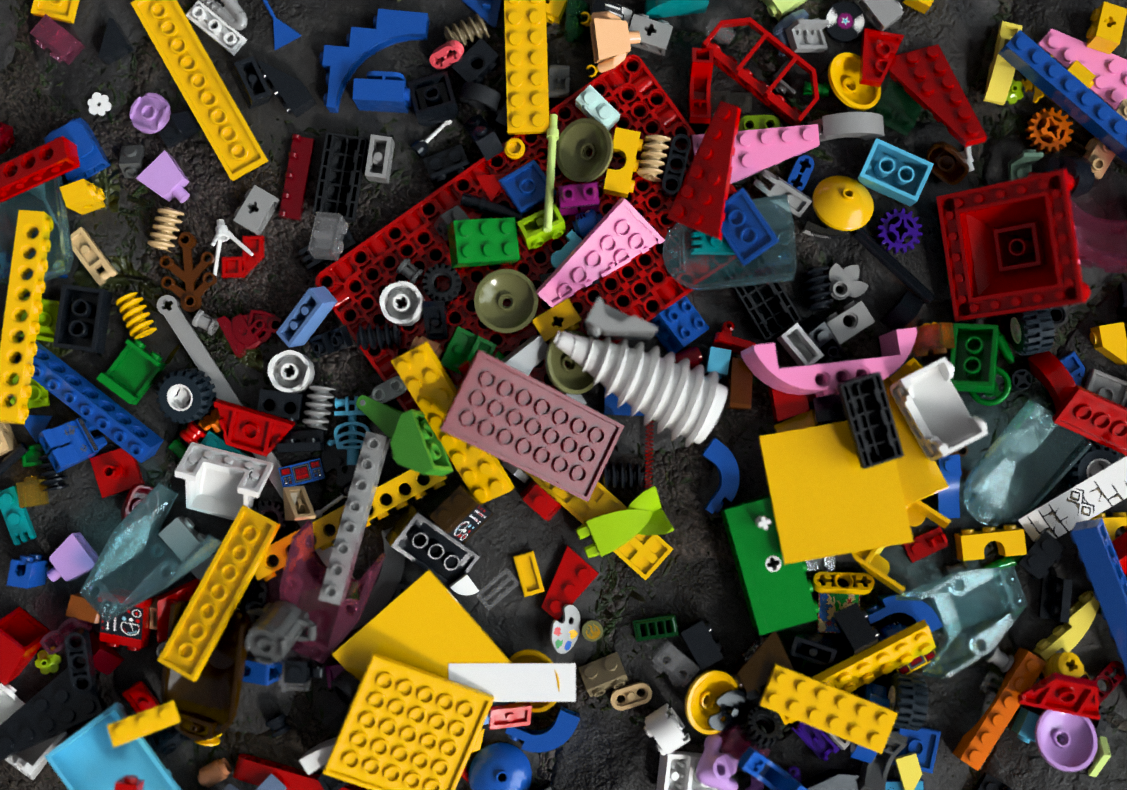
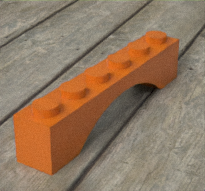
[952,647,1047,771]

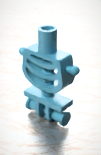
[327,396,371,465]

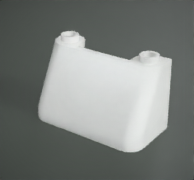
[890,357,989,461]
[0,683,68,780]

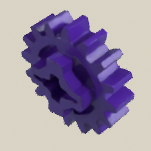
[875,208,923,254]

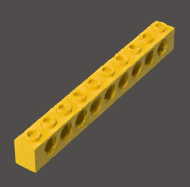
[0,210,54,425]
[254,469,448,582]

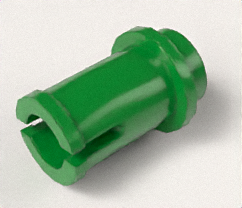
[803,81,830,99]
[168,439,187,459]

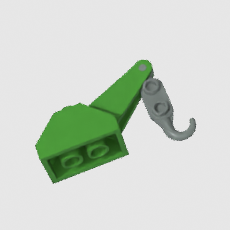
[356,376,453,476]

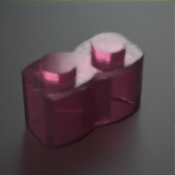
[40,618,93,655]

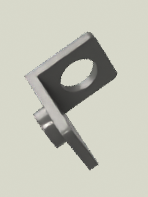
[770,59,796,99]

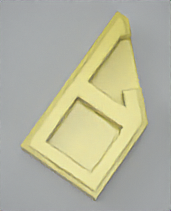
[894,752,922,790]

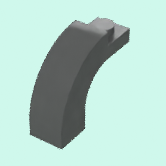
[858,731,908,790]

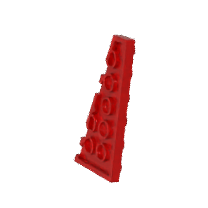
[888,44,987,147]
[667,101,741,241]

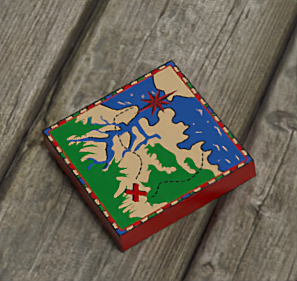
[816,592,860,634]

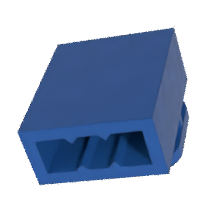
[353,71,413,113]
[44,118,112,183]

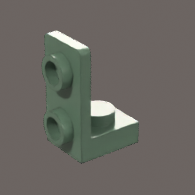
[1008,149,1043,181]

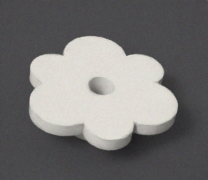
[87,92,112,116]

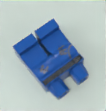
[37,417,107,474]

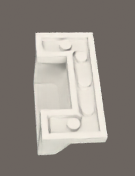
[175,442,273,520]

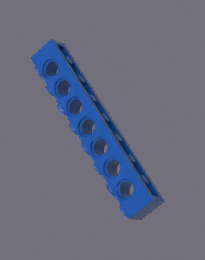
[15,341,164,463]

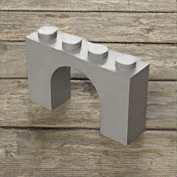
[501,335,587,405]

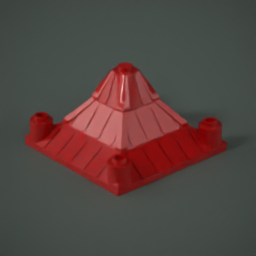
[936,169,1090,321]

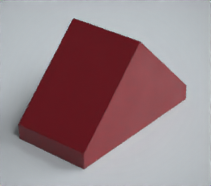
[83,630,124,675]

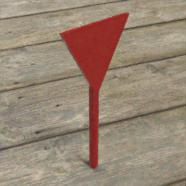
[475,152,545,201]

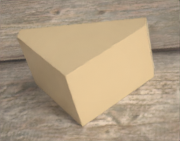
[283,486,316,521]

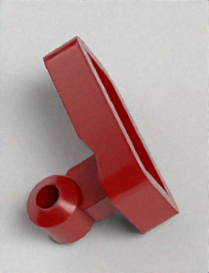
[712,321,756,354]

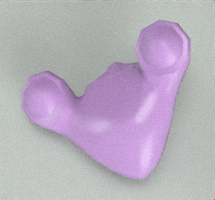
[696,734,738,790]

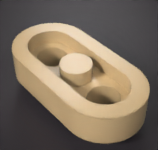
[610,682,652,711]

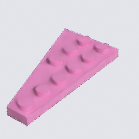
[1037,29,1127,111]
[691,124,820,184]
[535,197,665,307]

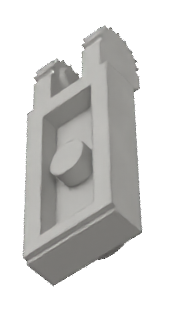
[753,169,812,218]

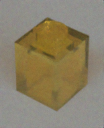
[16,476,49,508]

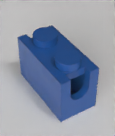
[7,553,50,589]

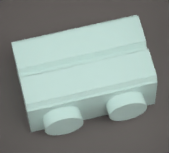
[575,85,620,130]

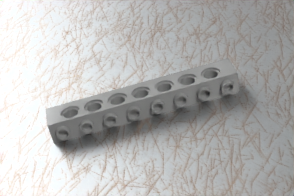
[318,431,391,605]

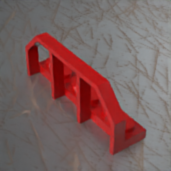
[701,17,819,126]

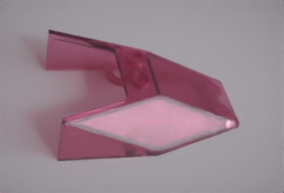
[279,520,386,664]

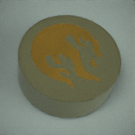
[582,619,603,642]

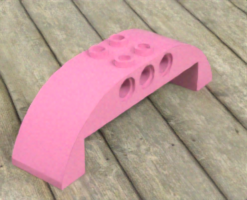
[741,327,917,398]

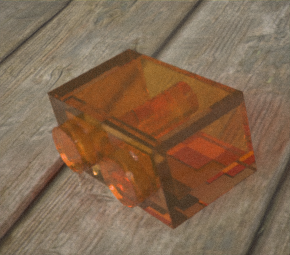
[904,323,955,357]

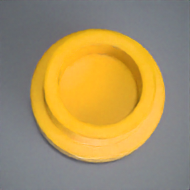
[504,138,525,159]

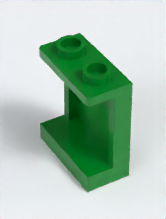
[96,339,166,405]

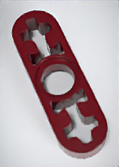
[1092,661,1126,705]

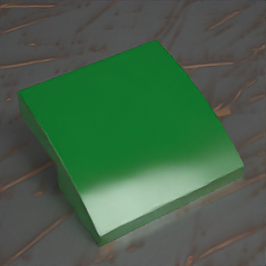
[440,326,497,376]

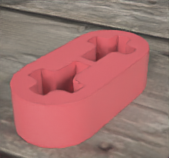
[429,40,464,70]

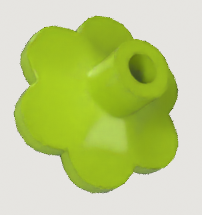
[1006,79,1024,104]
[35,648,62,675]

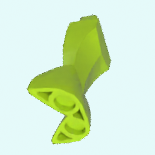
[575,486,674,558]

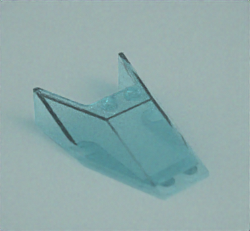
[80,483,223,622]
[895,566,1028,678]

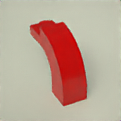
[688,47,714,124]
[1027,351,1076,412]

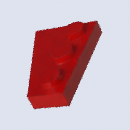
[859,28,904,87]
[541,545,599,621]

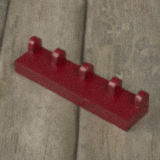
[278,134,315,221]

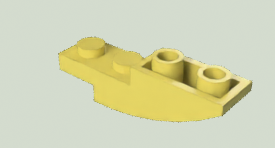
[983,21,1023,106]
[1033,591,1100,661]

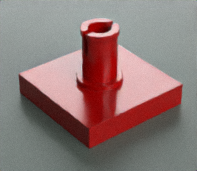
[90,448,145,498]

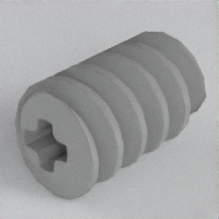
[302,385,336,430]

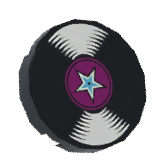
[824,1,866,43]

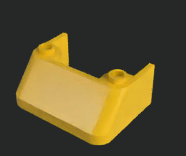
[851,501,951,595]

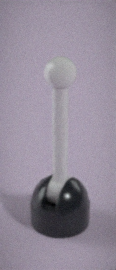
[410,120,452,158]
[315,481,352,518]

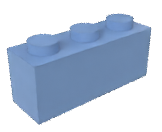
[276,286,338,348]

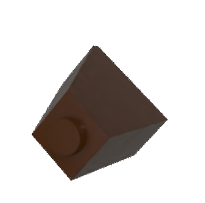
[724,354,753,411]

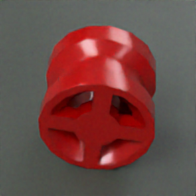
[179,421,207,444]

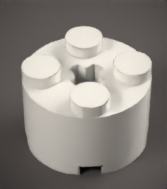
[379,281,425,326]
[267,350,315,394]
[644,703,691,755]

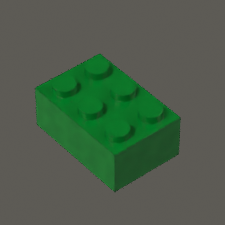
[447,217,520,268]
[950,323,999,393]

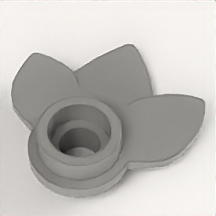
[829,263,868,300]

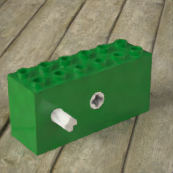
[720,494,820,635]

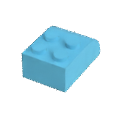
[858,138,934,207]

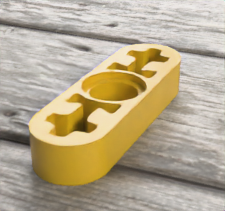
[812,572,875,595]

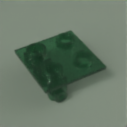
[564,0,588,44]
[873,81,923,137]

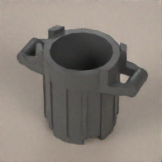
[245,601,317,665]

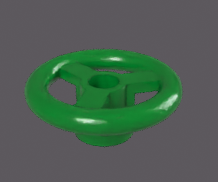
[968,366,1011,406]

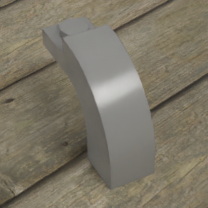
[807,112,884,142]

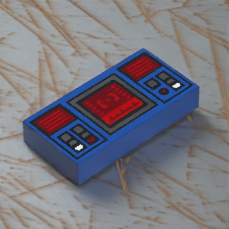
[278,458,325,488]

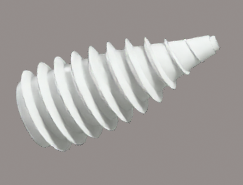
[553,331,728,448]

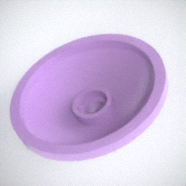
[1035,709,1098,772]

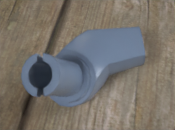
[772,9,809,56]

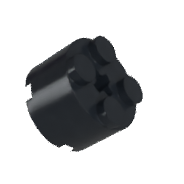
[1043,155,1095,198]

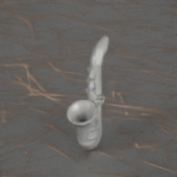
[200,0,248,30]

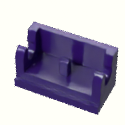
[791,721,840,761]

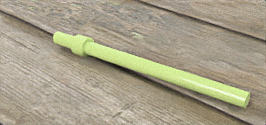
[543,114,559,232]

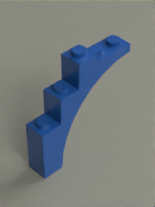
[320,9,430,113]

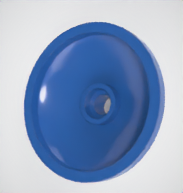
[468,742,532,790]

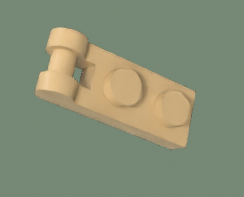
[64,227,118,286]

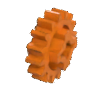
[1025,107,1074,154]

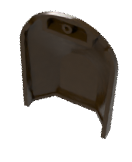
[161,601,252,740]

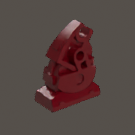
[216,310,283,358]

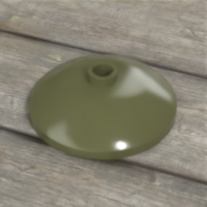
[556,118,613,183]
[474,269,538,333]
[545,330,594,395]

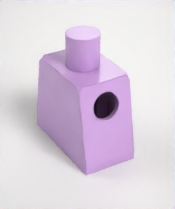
[136,150,190,203]
[46,532,104,582]

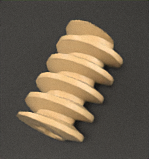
[637,135,672,182]
[147,206,185,253]

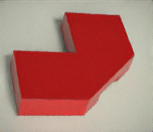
[221,235,265,278]

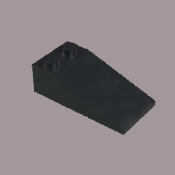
[385,504,480,587]

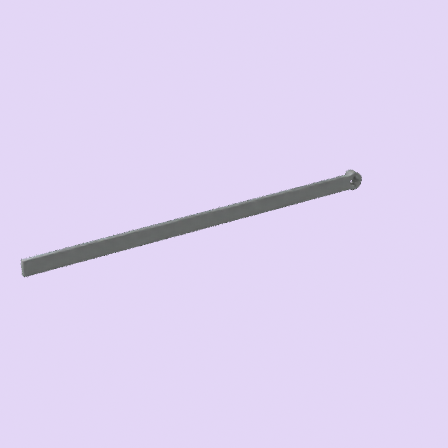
[157,295,368,625]

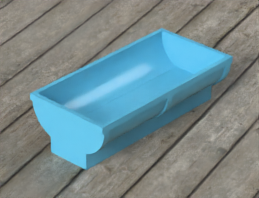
[45,702,181,790]

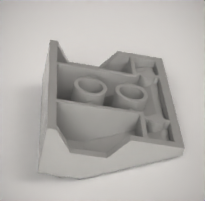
[585,297,658,340]

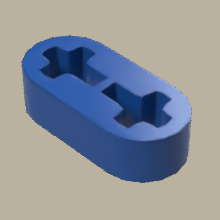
[786,155,814,191]

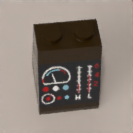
[429,485,493,544]
[732,631,794,693]

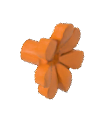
[198,409,222,433]

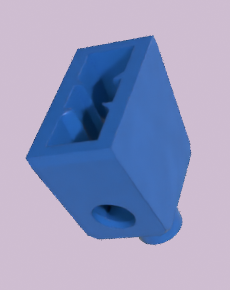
[242,655,284,686]

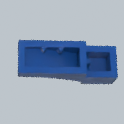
[935,454,962,519]

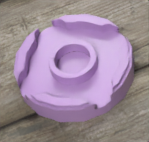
[129,92,171,134]

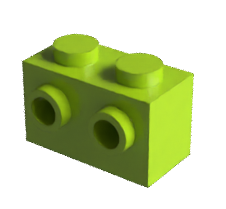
[517,204,566,250]

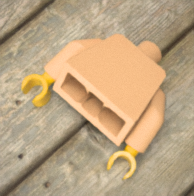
[580,11,640,78]

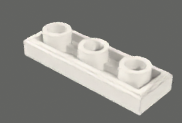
[186,0,247,56]

